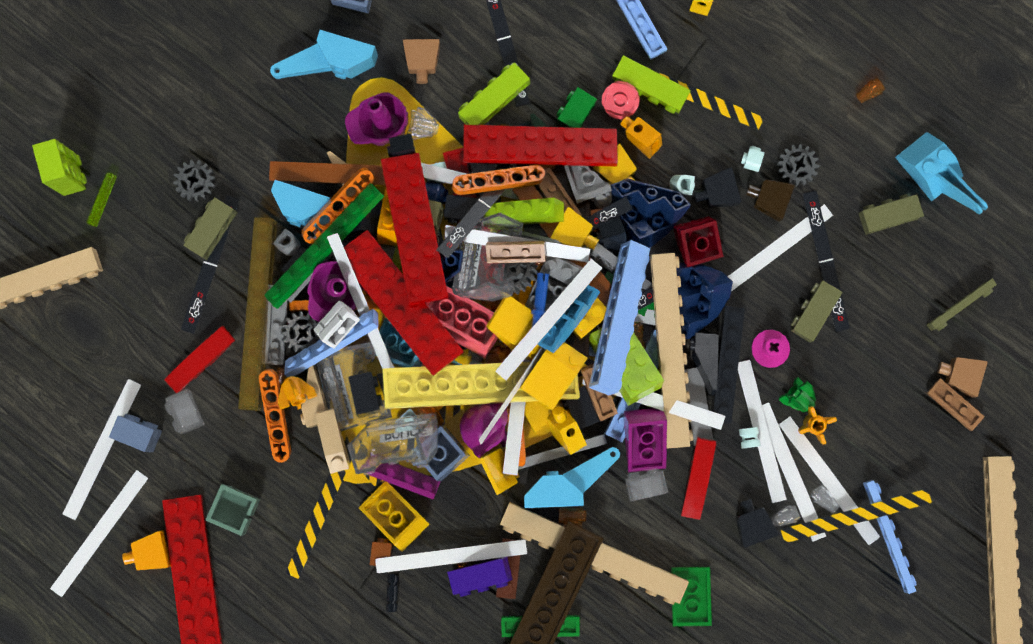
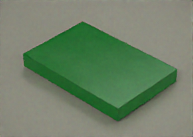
[671,567,712,627]

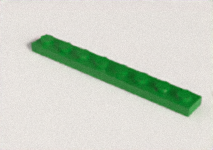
[264,183,384,309]

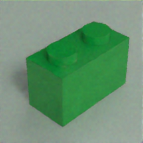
[556,87,597,128]

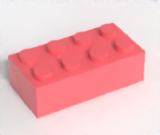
[426,286,498,359]

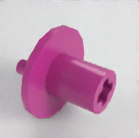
[752,330,790,368]

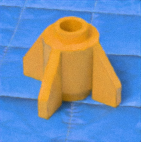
[278,376,317,410]
[798,406,837,444]

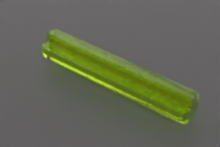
[87,172,117,227]

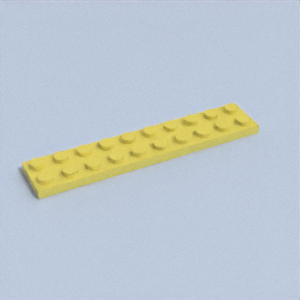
[382,361,580,409]

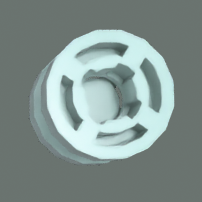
[739,427,761,449]

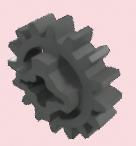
[777,144,820,186]
[173,160,216,202]
[498,262,538,295]
[280,310,321,352]

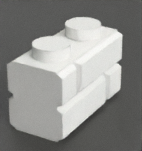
[313,301,360,349]

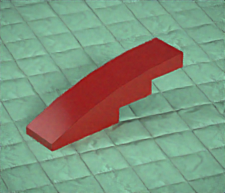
[164,326,235,394]
[681,437,716,520]

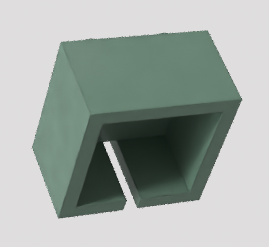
[205,484,260,536]

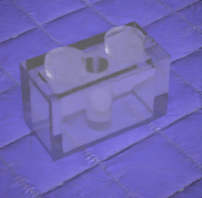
[165,389,205,434]
[624,467,668,502]

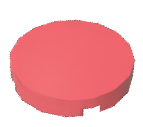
[601,81,640,120]

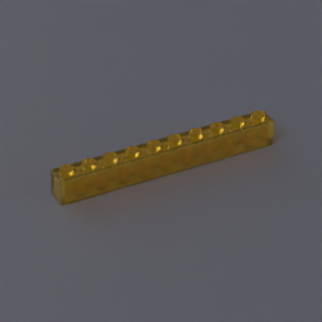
[238,217,277,411]

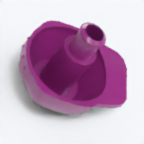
[345,92,408,146]
[307,260,363,322]
[460,403,508,458]

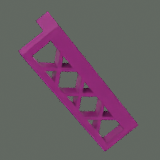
[360,453,441,499]

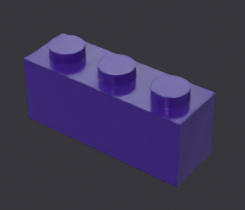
[447,557,513,597]

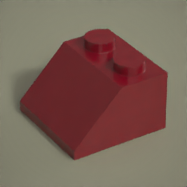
[673,216,724,267]

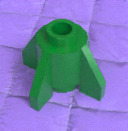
[778,377,816,413]

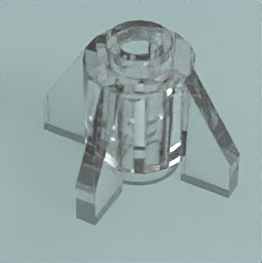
[407,107,439,140]

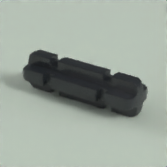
[386,574,398,612]

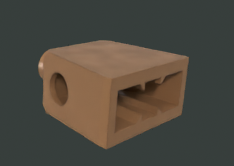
[403,39,440,84]
[937,357,988,398]

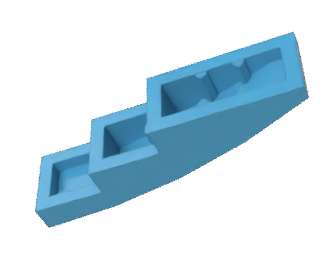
[537,285,600,353]

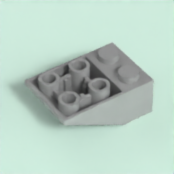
[525,256,583,311]

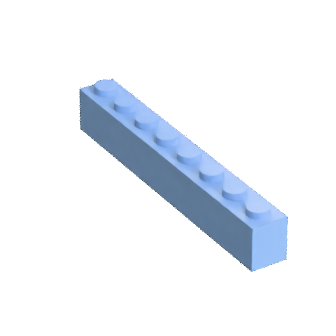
[588,240,650,395]

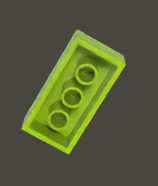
[32,139,87,196]
[589,328,664,406]

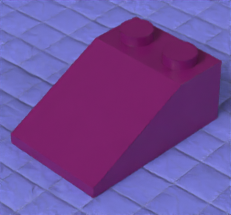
[624,408,667,472]

